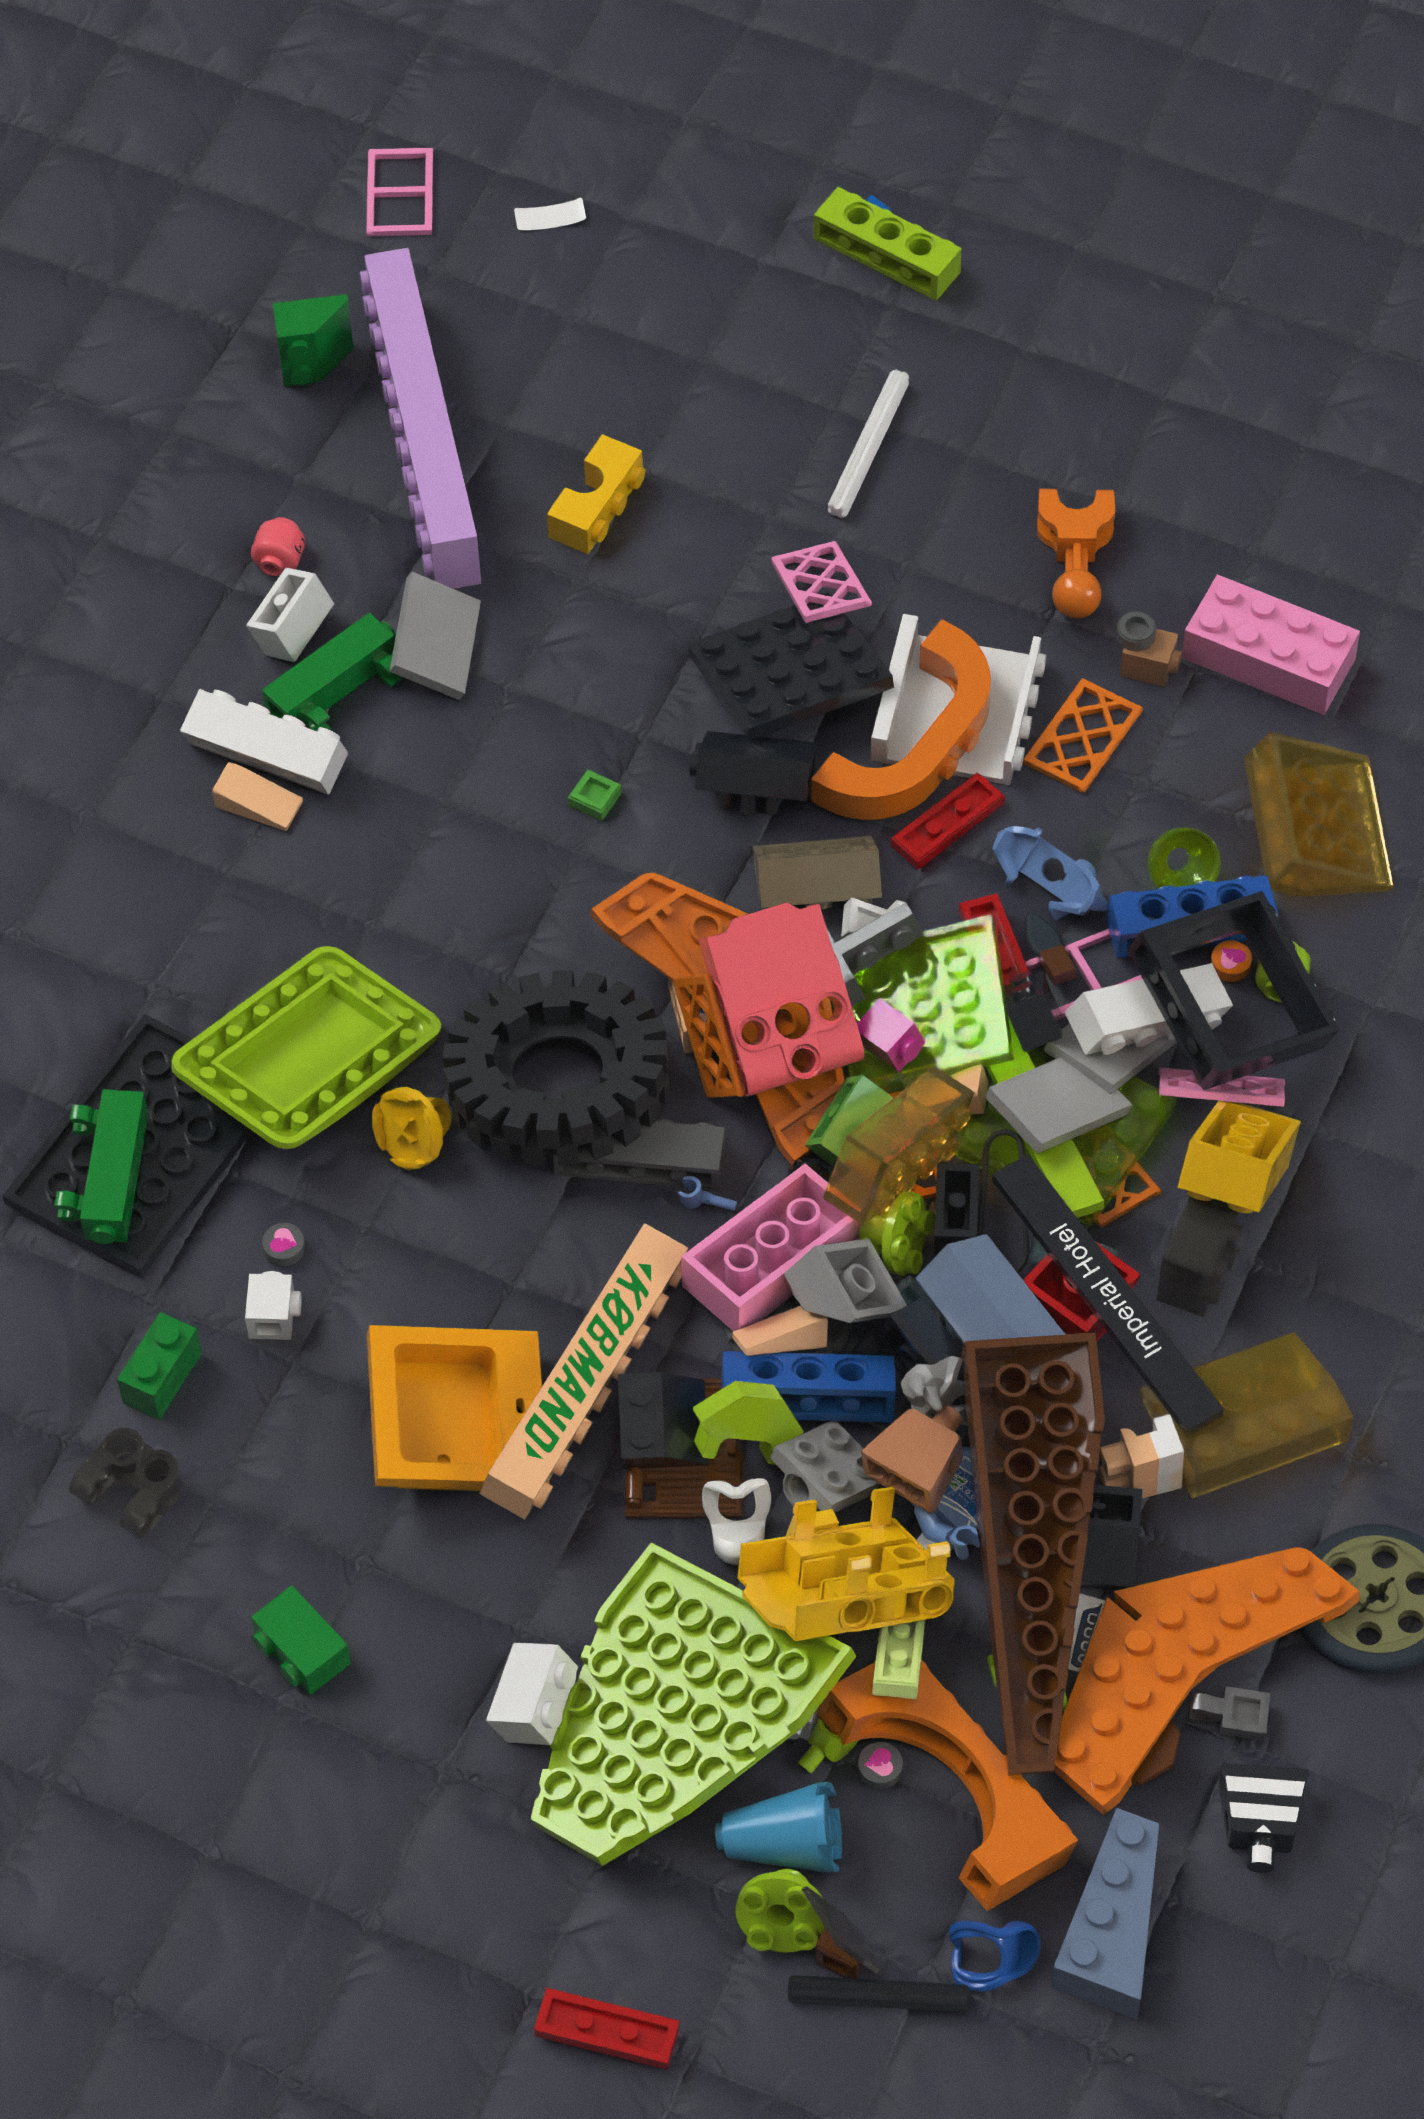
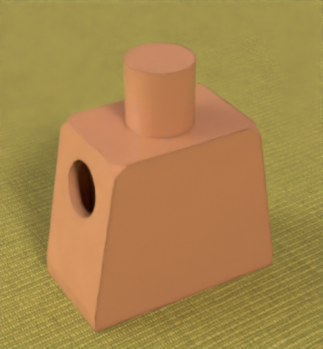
[861,1405,963,1514]

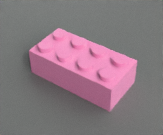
[1182,574,1360,715]
[681,1164,863,1332]

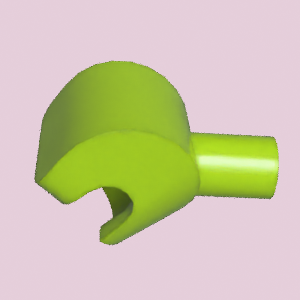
[798,1718,859,1774]

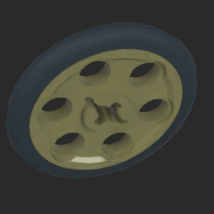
[1301,1524,1424,1674]

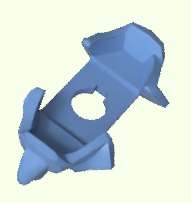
[992,826,1109,921]

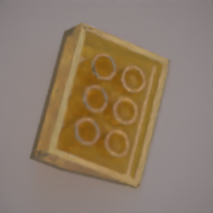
[1244,731,1394,896]
[1139,1332,1354,1499]

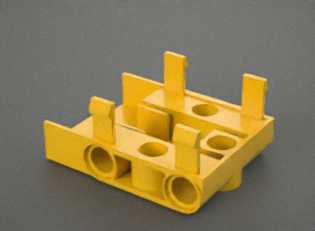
[737,1486,955,1641]

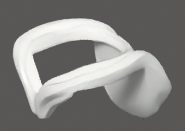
[702,1478,771,1566]

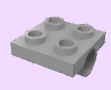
[770,1421,883,1513]

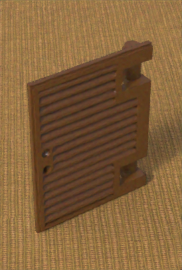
[625,1378,743,1518]

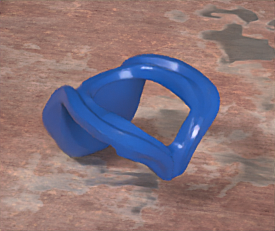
[949,1921,1041,1991]

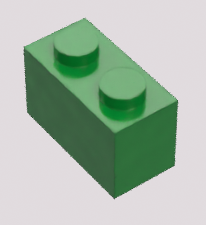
[117,1312,202,1420]
[251,1585,351,1695]

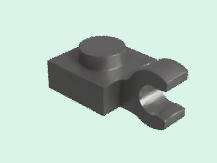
[1189,1686,1270,1741]

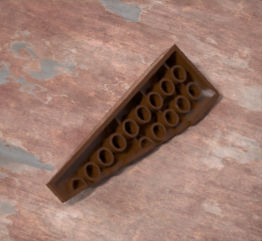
[961,1332,1105,1776]

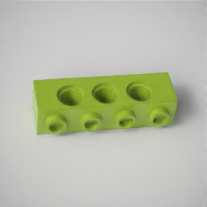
[813,187,962,301]

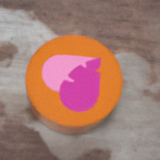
[1210,940,1252,982]

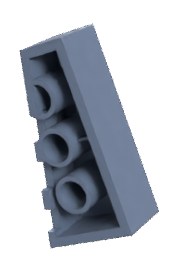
[1051,1808,1159,2020]

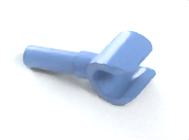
[678,1176,737,1212]

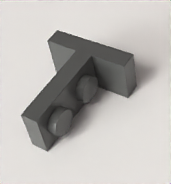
[827,903,924,1006]

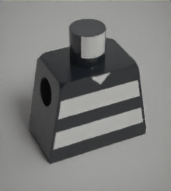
[1219,1763,1309,1873]

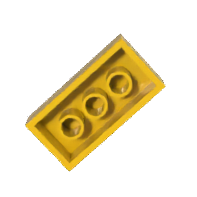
[1177,1101,1301,1213]

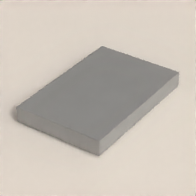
[390,572,481,700]
[1044,1023,1177,1094]
[985,1057,1132,1154]

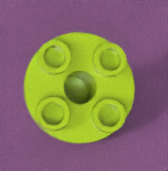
[859,1191,935,1276]
[735,1869,827,1953]

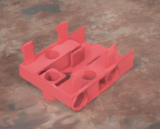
[698,902,864,1097]

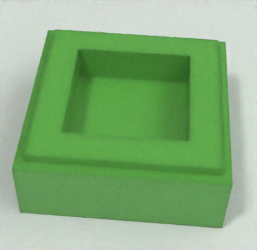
[568,769,622,821]

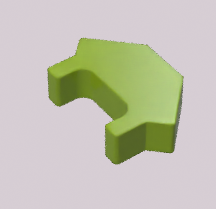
[693,1381,804,1465]

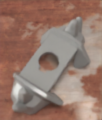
[901,1356,968,1426]

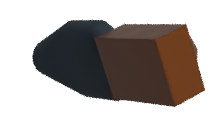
[1024,912,1076,986]

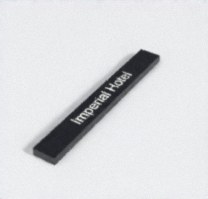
[992,1154,1224,1437]

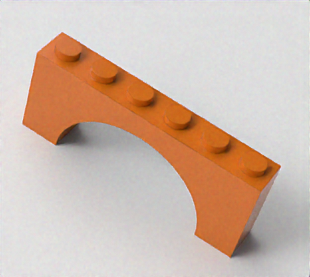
[817,1660,1078,1912]

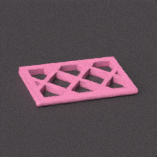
[771,541,872,623]
[1158,1067,1285,1107]

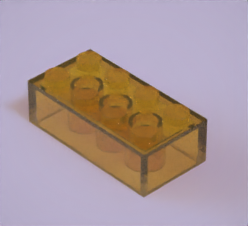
[823,1066,975,1226]

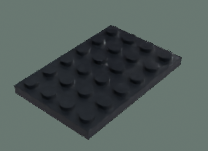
[3,1014,253,1278]

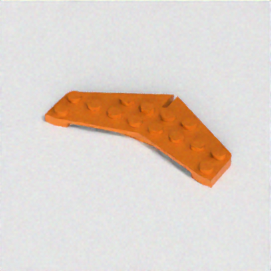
[590,873,845,1165]
[1054,1547,1360,1816]

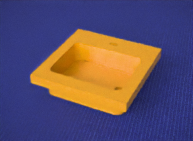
[367,1325,549,1491]

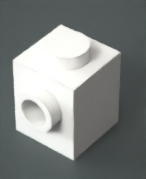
[245,1271,302,1340]

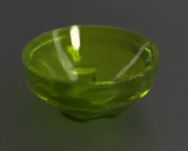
[1147,827,1221,889]

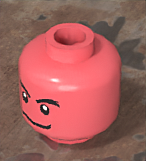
[251,517,306,576]

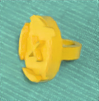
[372,1087,451,1170]

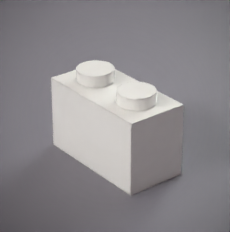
[246,567,334,662]
[486,1643,578,1745]

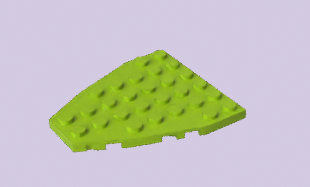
[531,1542,856,1866]

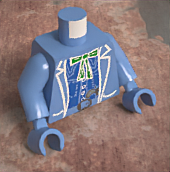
[911,1447,980,1560]

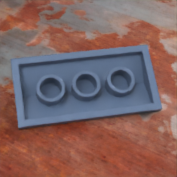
[915,1234,1065,1344]

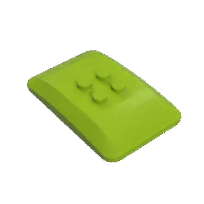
[171,946,442,1149]

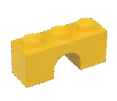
[547,434,646,554]

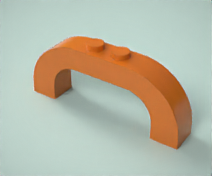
[811,619,991,820]

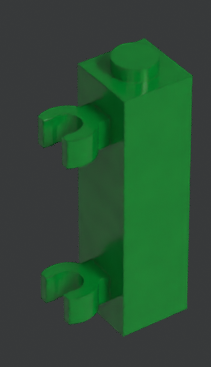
[262,612,403,731]
[54,1089,148,1244]

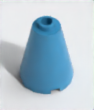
[715,1782,842,1873]

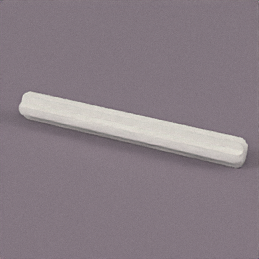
[828,369,909,518]

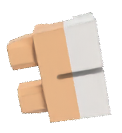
[1099,1414,1184,1498]

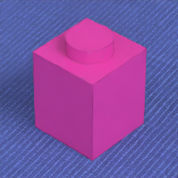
[857,998,926,1072]

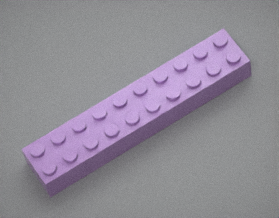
[359,248,481,589]

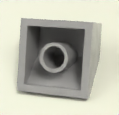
[784,1239,907,1323]

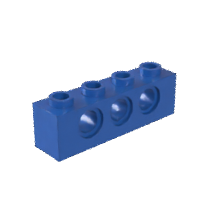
[1106,875,1279,958]
[721,1351,896,1422]

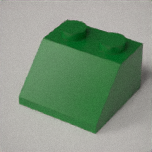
[273,294,354,386]

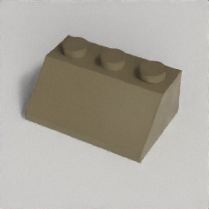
[752,836,882,909]

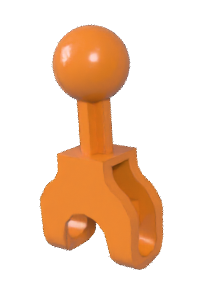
[1037,489,1115,619]

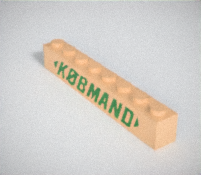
[480,1223,688,1520]

